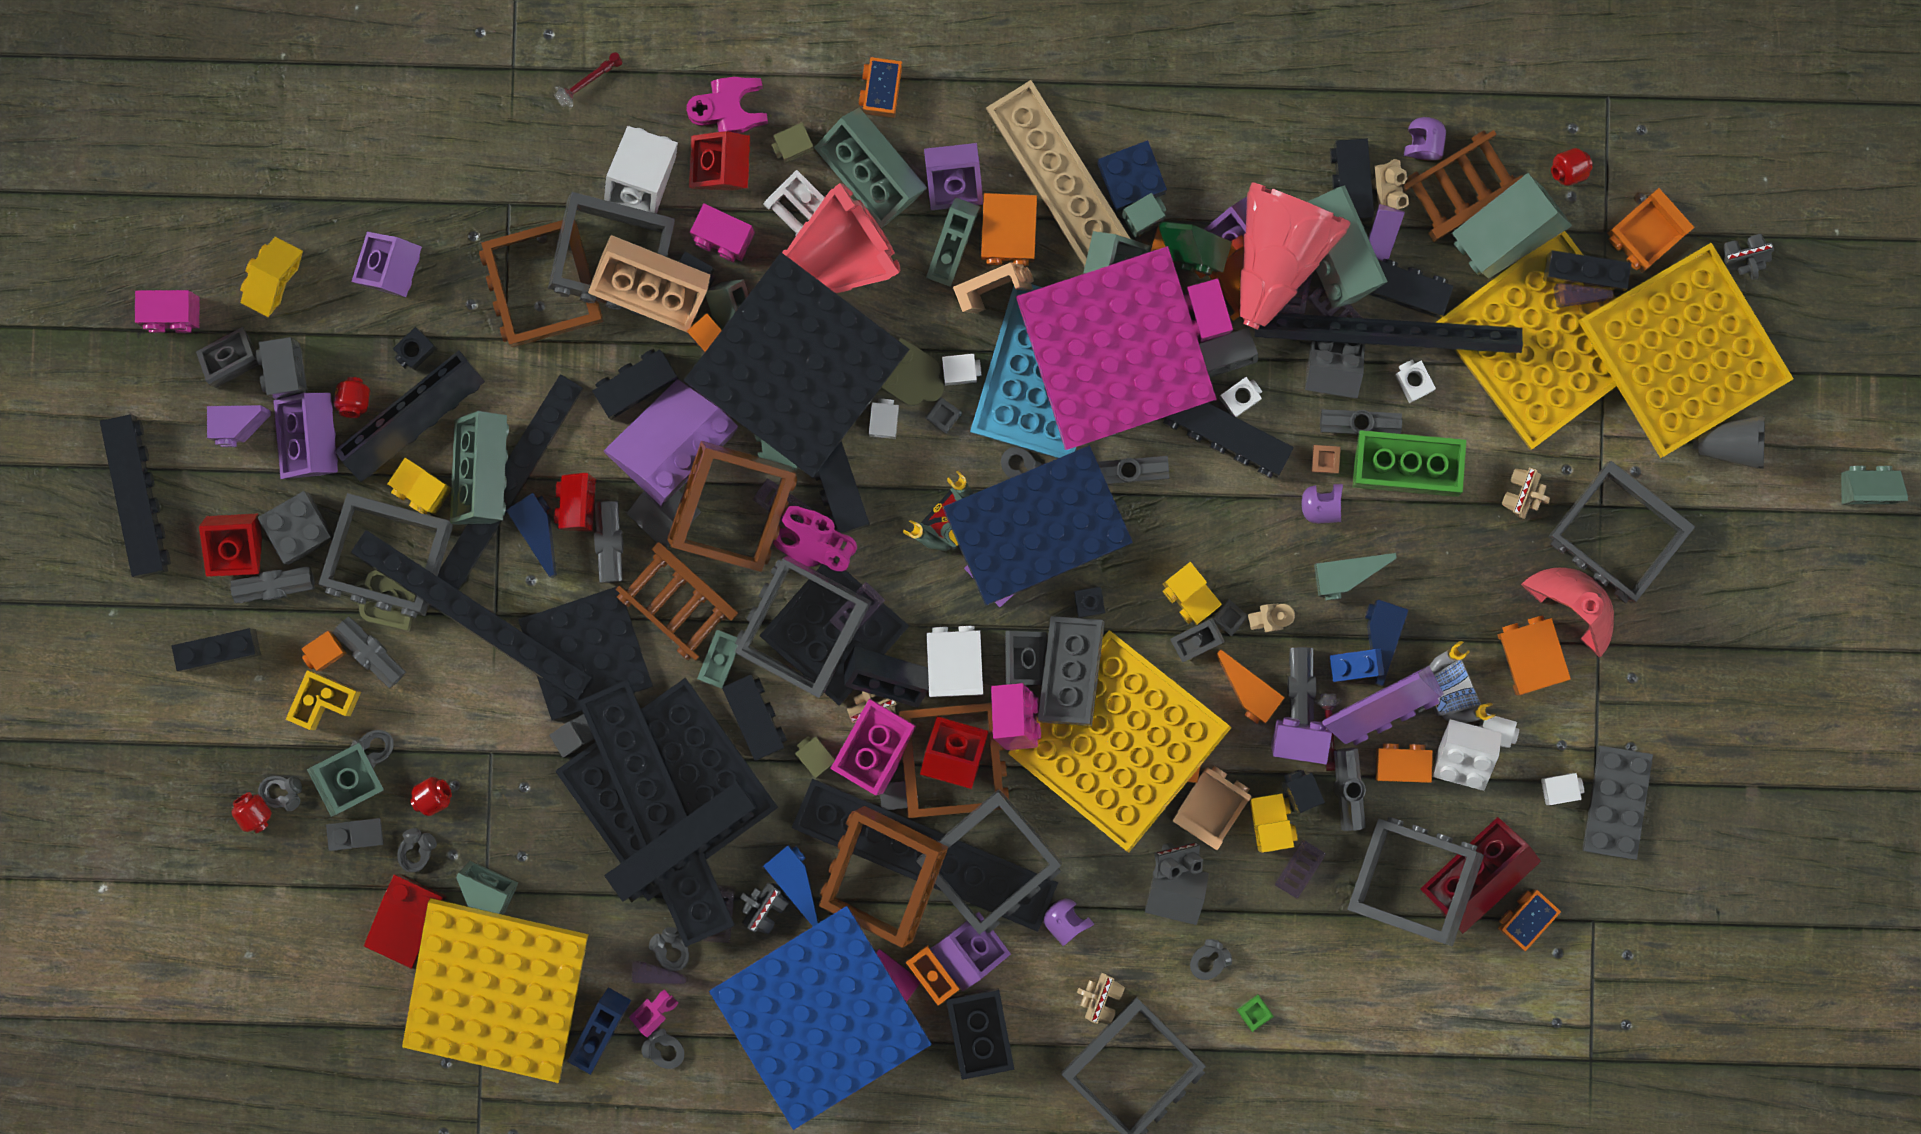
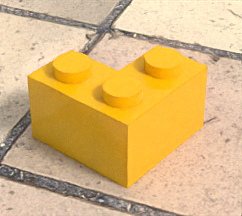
[240,237,303,317]
[388,458,452,515]
[1162,562,1222,625]
[285,670,361,730]
[1250,793,1298,853]

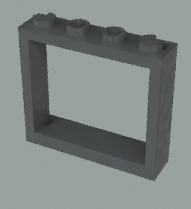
[548,192,675,315]
[1548,461,1695,603]
[319,493,453,618]
[735,556,872,698]
[917,789,1062,935]
[1347,817,1484,947]
[1061,997,1206,1134]

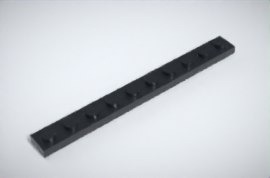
[1254,313,1523,353]
[429,374,584,614]
[351,530,591,700]

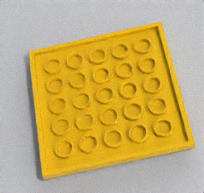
[1435,231,1617,450]
[1578,243,1794,458]
[1008,630,1231,853]
[402,898,589,1083]

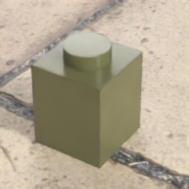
[771,123,814,164]
[795,736,835,778]

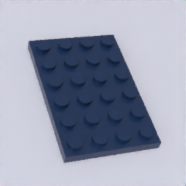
[943,445,1133,606]

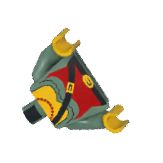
[903,471,975,551]

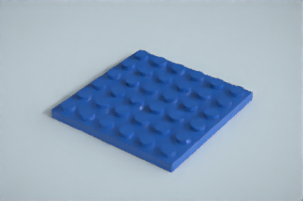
[709,906,932,1130]

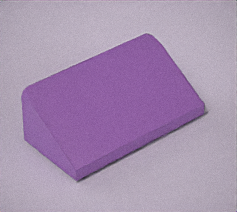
[1368,204,1405,261]

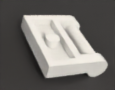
[763,170,825,236]

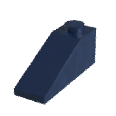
[506,493,557,578]
[1365,600,1408,686]
[567,987,631,1075]

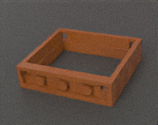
[479,219,604,347]
[667,441,797,572]
[899,703,1009,818]
[819,806,948,948]

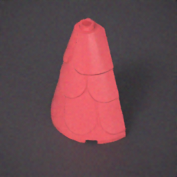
[1240,182,1351,330]
[782,183,901,293]
[1521,568,1614,657]

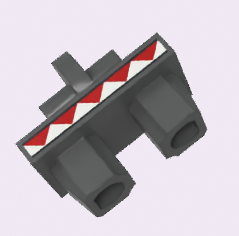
[1723,234,1774,280]
[1153,842,1203,880]
[740,883,788,934]

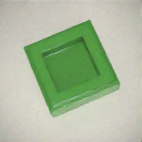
[1236,994,1274,1032]

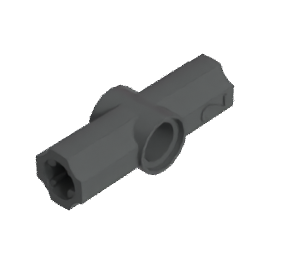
[1320,409,1402,436]
[1097,456,1170,484]
[594,501,624,583]
[230,567,315,604]
[332,616,406,688]
[1287,647,1316,725]
[1333,748,1366,831]

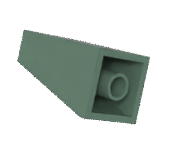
[1452,173,1572,279]

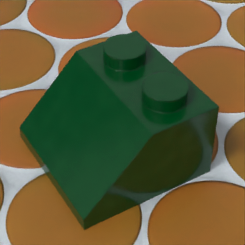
[1158,222,1232,275]

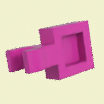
[629,990,678,1038]

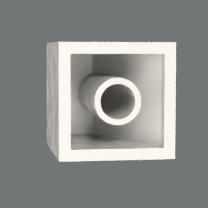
[604,126,678,214]
[927,626,983,698]

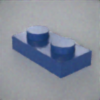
[1330,648,1384,682]

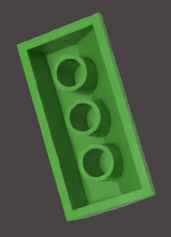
[1352,430,1466,497]

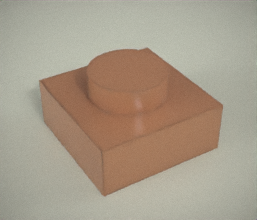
[1311,445,1340,474]

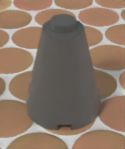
[1693,416,1765,469]

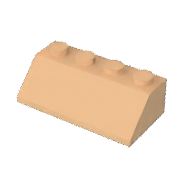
[588,235,710,333]

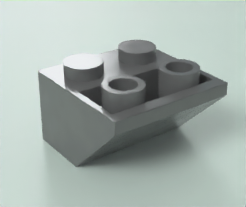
[1305,340,1365,398]

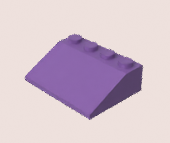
[604,379,738,506]
[1322,666,1444,745]

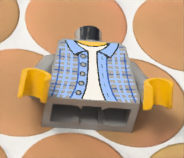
[1417,641,1495,723]

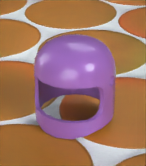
[1404,117,1446,160]
[1302,484,1343,523]
[1044,898,1094,946]

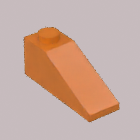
[1216,649,1285,724]

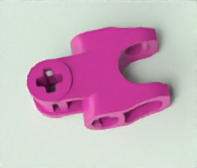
[687,77,768,133]
[773,506,857,571]

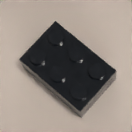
[946,988,1015,1080]

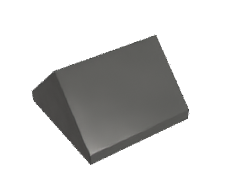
[196,327,258,388]
[626,490,702,548]
[1005,631,1047,685]
[1145,871,1209,925]

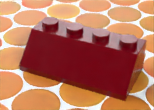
[1420,817,1541,934]

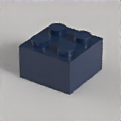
[1097,140,1167,213]

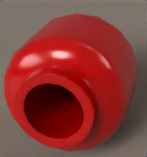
[1551,148,1592,186]
[334,377,370,418]
[411,777,452,816]
[231,792,272,833]

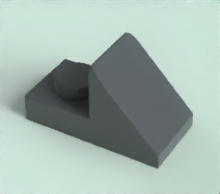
[1170,618,1225,662]
[549,714,594,758]
[326,818,383,851]

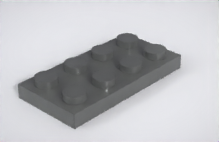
[1038,616,1105,726]
[1582,746,1653,860]

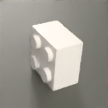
[1433,719,1502,791]

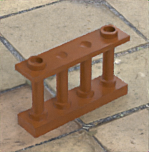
[1402,130,1523,242]
[616,542,738,661]

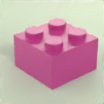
[690,203,755,263]
[1184,278,1233,344]
[135,290,200,333]
[991,683,1041,750]

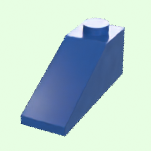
[763,845,819,926]

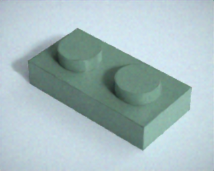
[697,630,738,689]

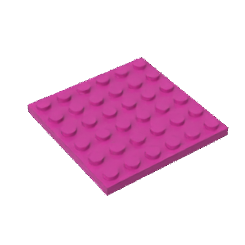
[1016,246,1216,450]

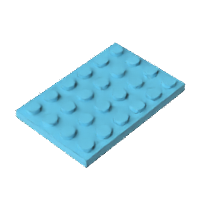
[970,284,1076,458]

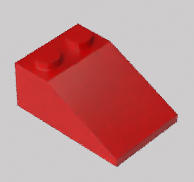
[554,473,596,532]
[364,874,447,969]

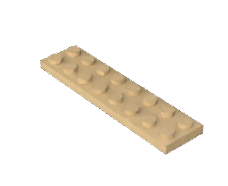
[986,80,1130,267]

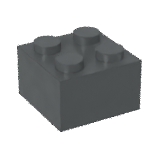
[256,337,308,400]
[258,491,334,565]

